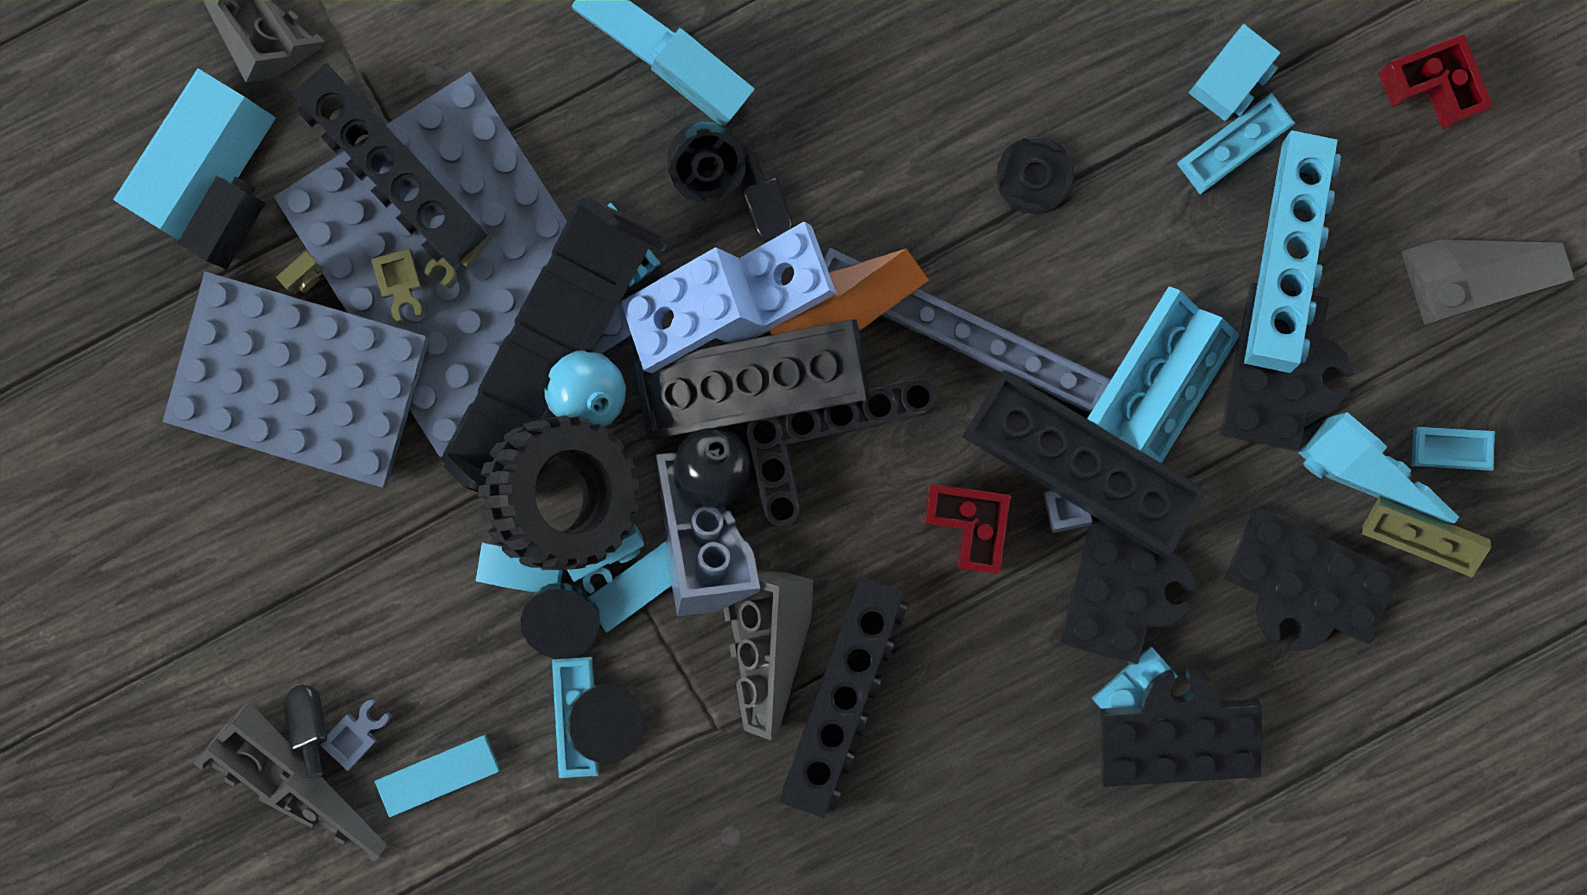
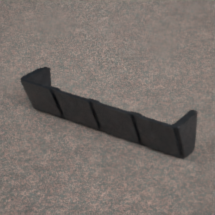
[442,196,667,493]

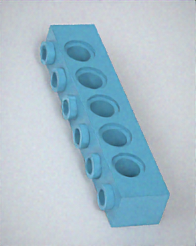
[1244,130,1341,373]

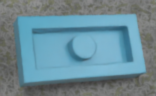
[567,523,644,594]
[1092,646,1178,709]

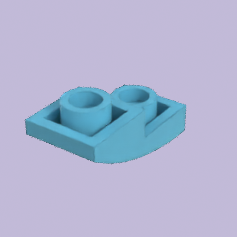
[476,542,563,592]

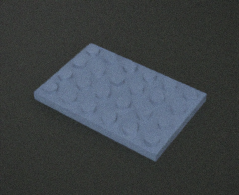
[163,271,430,488]

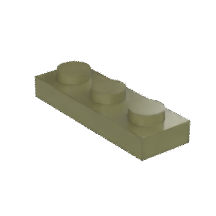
[1362,496,1491,577]

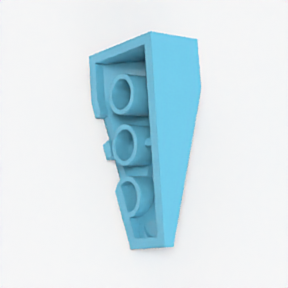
[1298,412,1459,524]

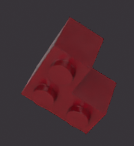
[1378,34,1493,130]
[923,484,1011,574]

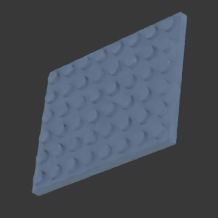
[274,72,632,458]

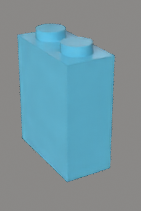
[650,28,754,126]

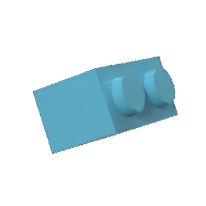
[1189,24,1281,121]

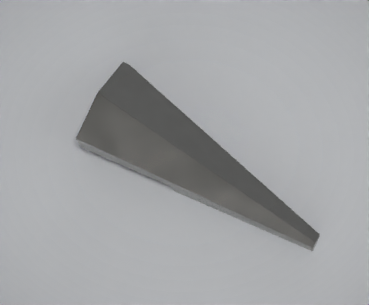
[203,0,324,83]
[193,702,387,861]

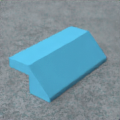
[113,69,276,240]
[1087,286,1240,463]

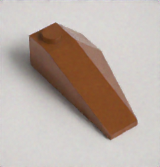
[769,248,929,335]

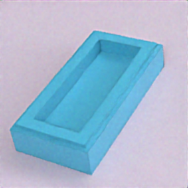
[1411,427,1495,471]

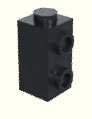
[178,175,266,270]

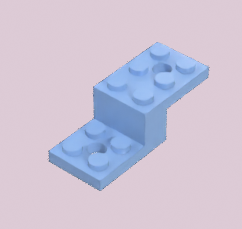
[621,222,837,373]

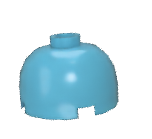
[545,350,626,427]

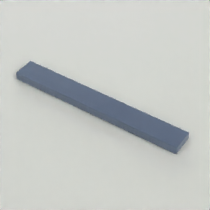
[824,248,1111,414]

